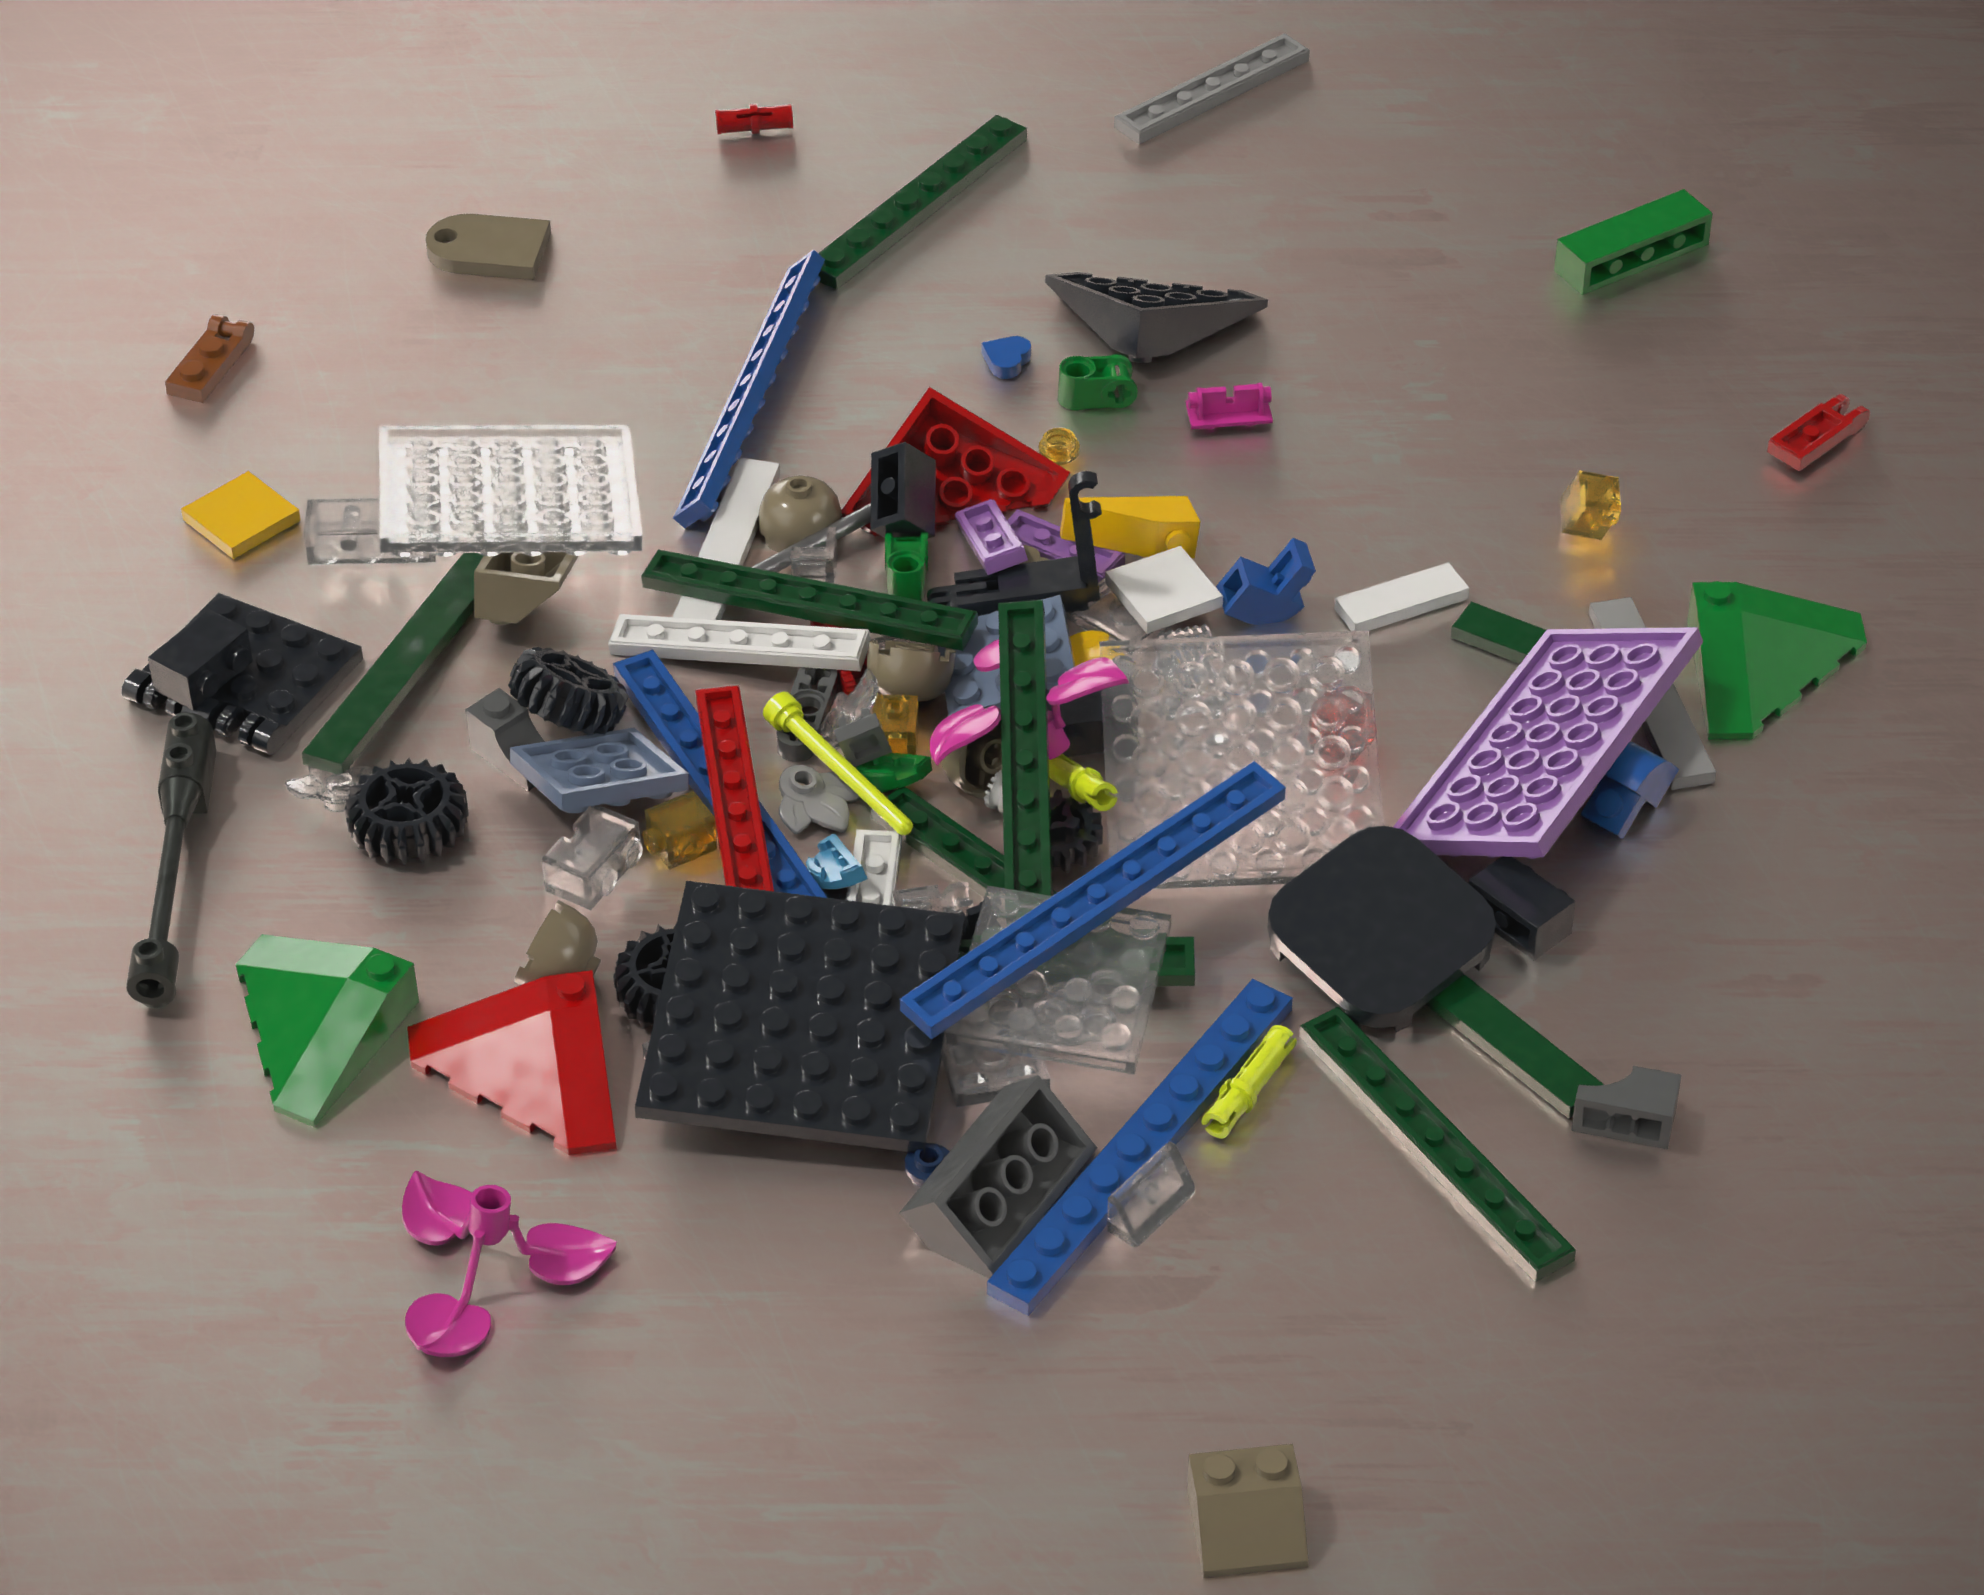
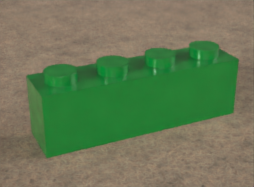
[1554,189,1713,295]

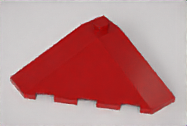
[841,387,1070,537]
[407,970,617,1155]

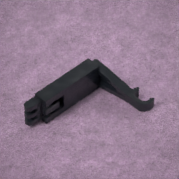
[927,471,1102,616]

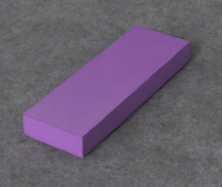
[955,499,1028,575]
[1007,509,1125,589]

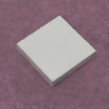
[1105,546,1223,634]

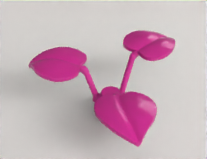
[930,639,1129,766]
[402,1170,617,1357]

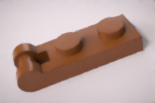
[165,314,254,403]

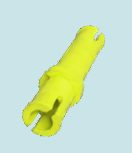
[1049,754,1118,811]
[1201,1025,1297,1138]

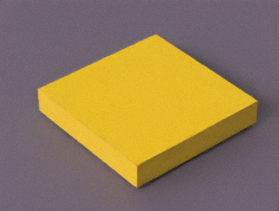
[181,471,301,559]

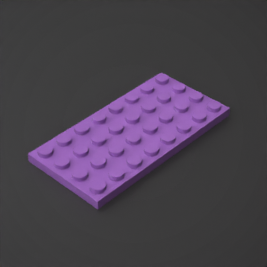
[1393,627,1703,859]

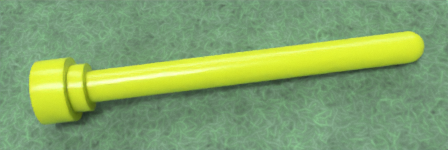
[763,692,913,835]

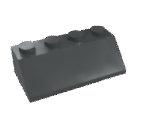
[899,1075,1097,1278]

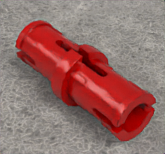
[715,104,793,135]

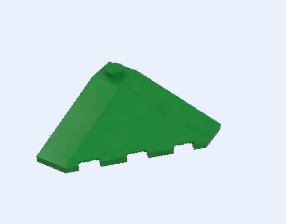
[1687,581,1867,740]
[235,934,419,1128]

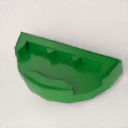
[845,753,932,793]

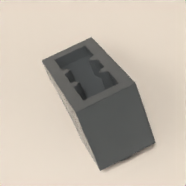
[465,688,545,791]
[1571,1066,1682,1149]

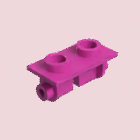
[1185,383,1273,430]

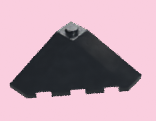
[1045,272,1268,363]

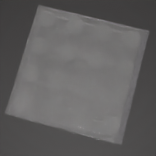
[946,886,1172,1075]

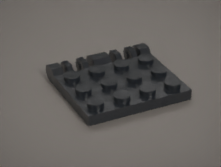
[122,593,363,755]

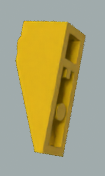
[1060,496,1201,558]

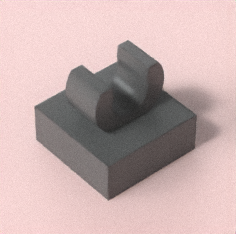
[834,708,892,767]

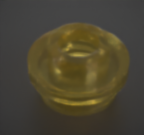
[1038,428,1080,465]

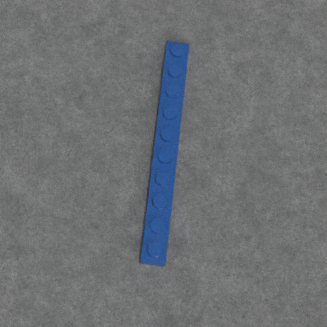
[673,249,825,529]
[613,650,827,898]
[900,761,1286,1039]
[987,978,1293,1316]

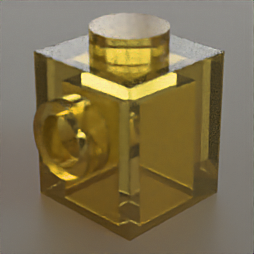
[1561,470,1621,540]
[872,695,919,755]
[642,790,717,870]

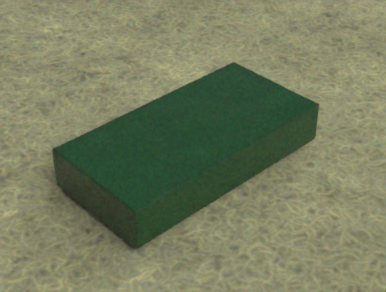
[1451,601,1546,664]

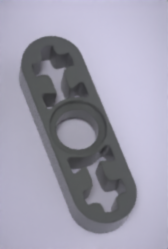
[776,667,838,762]

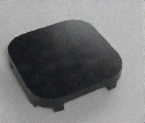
[1267,825,1496,1032]

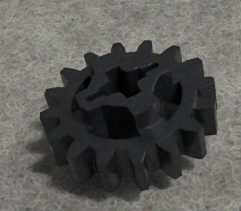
[1050,789,1103,873]

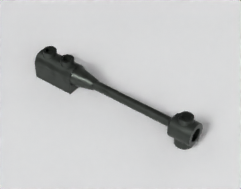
[126,712,216,1008]

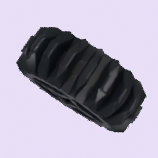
[508,647,629,735]
[345,758,469,865]
[613,922,677,1029]

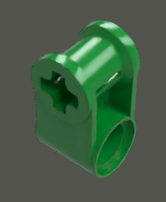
[1057,354,1138,411]
[885,532,928,601]

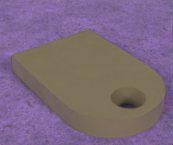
[425,214,551,280]

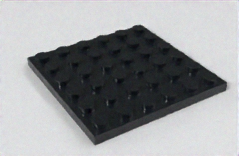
[635,881,965,1154]

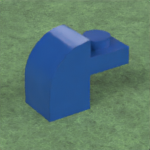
[1216,538,1316,625]
[1581,741,1679,839]

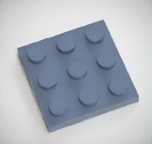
[938,595,1075,716]
[510,728,688,813]

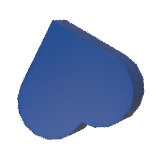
[981,336,1031,379]

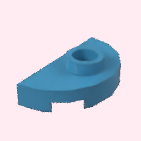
[806,833,868,889]

